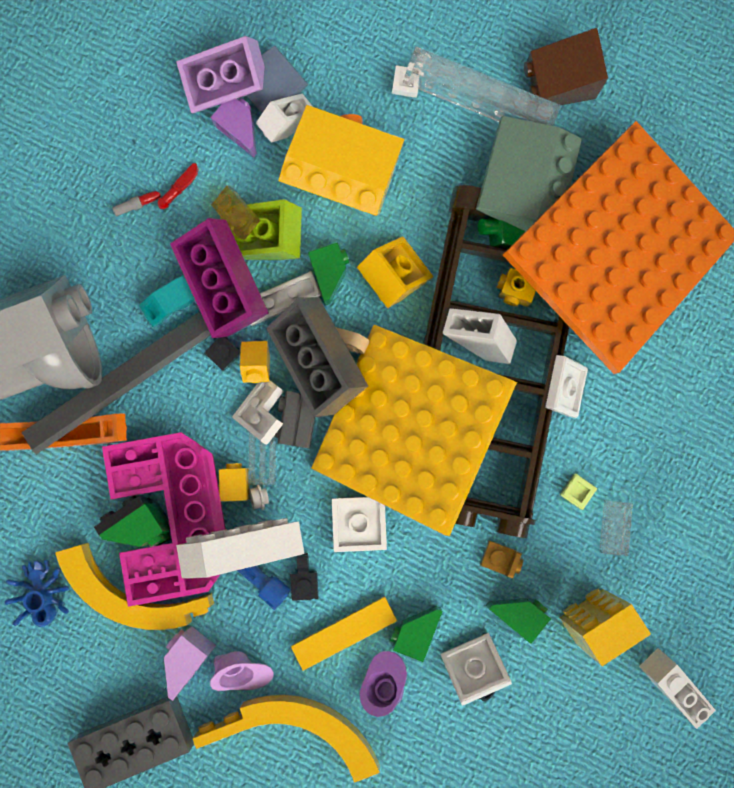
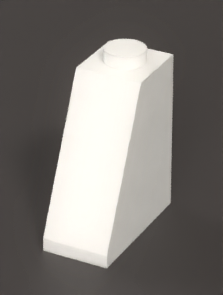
[443,308,517,364]

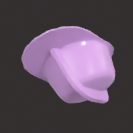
[210,651,274,691]

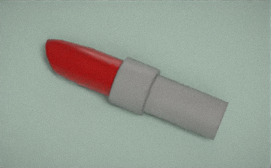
[112,191,161,216]

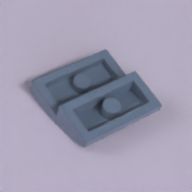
[247,46,308,113]

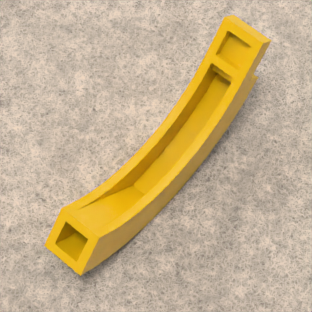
[55,543,214,630]

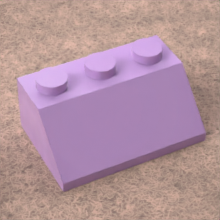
[176,36,265,114]

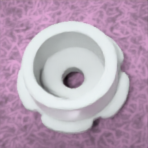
[249,485,269,510]

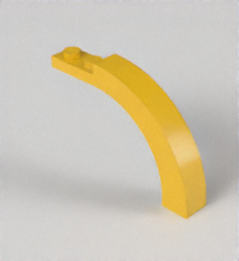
[193,695,380,783]

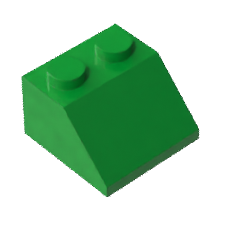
[99,504,171,548]

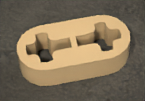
[336,327,370,354]

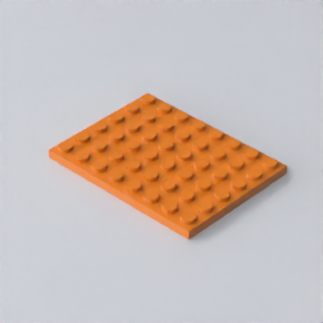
[503,121,734,374]

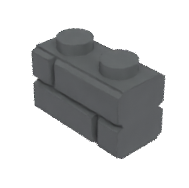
[274,391,315,449]

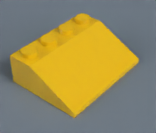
[278,105,405,216]

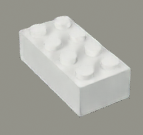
[176,518,304,578]

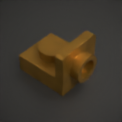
[480,540,524,579]

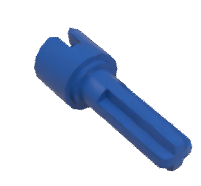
[237,566,291,610]

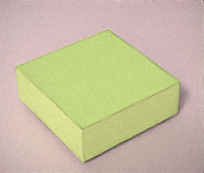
[559,473,597,510]

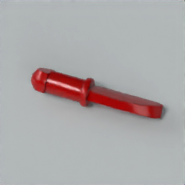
[157,163,199,209]

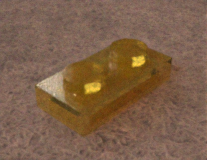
[211,185,261,240]

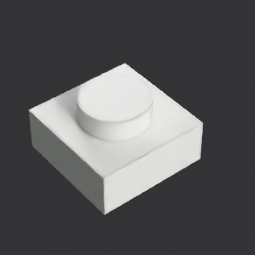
[392,65,421,98]

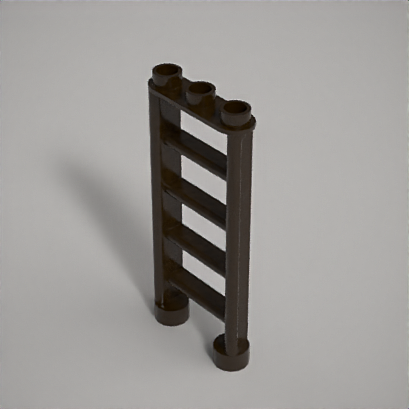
[391,185,569,539]

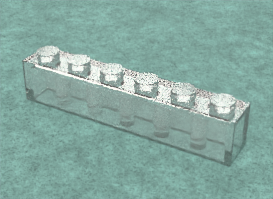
[403,47,561,126]

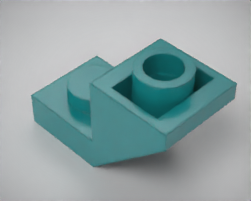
[139,274,195,327]

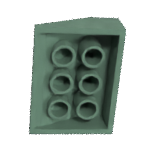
[476,116,582,231]

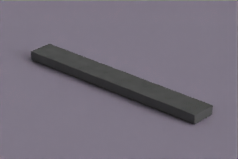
[22,312,211,455]

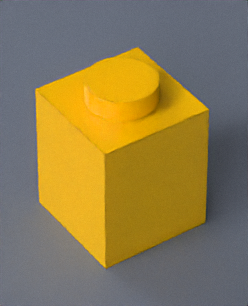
[240,341,270,383]
[219,463,250,501]

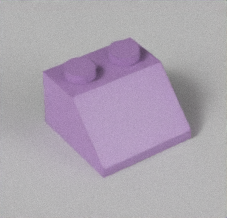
[164,626,216,701]

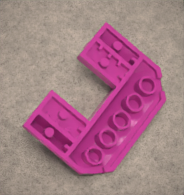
[102,432,226,607]

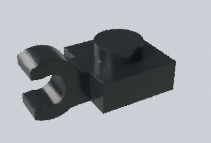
[290,553,319,601]

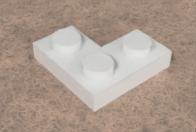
[232,380,284,445]

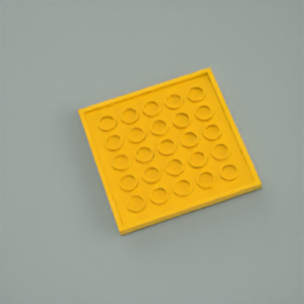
[311,325,517,536]

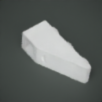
[639,648,716,729]

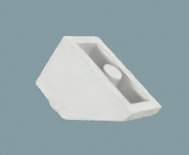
[256,94,313,143]

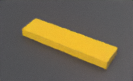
[291,596,397,671]

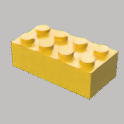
[559,589,651,666]

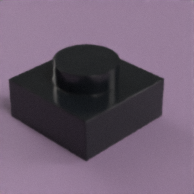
[204,337,241,371]

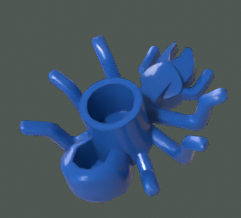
[5,560,69,627]

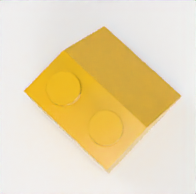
[357,236,434,308]

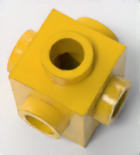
[497,268,536,307]

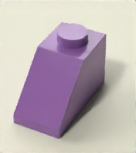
[211,98,257,158]

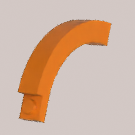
[0,414,127,451]

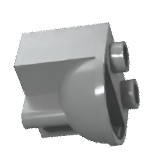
[0,275,102,400]

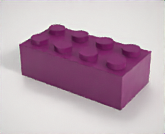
[170,218,269,338]

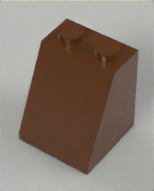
[524,28,608,110]

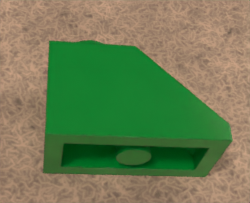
[308,242,349,306]
[486,598,551,644]
[390,606,443,662]

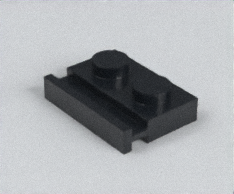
[94,495,153,535]

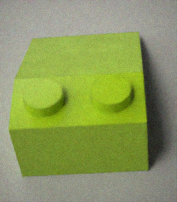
[220,199,302,260]

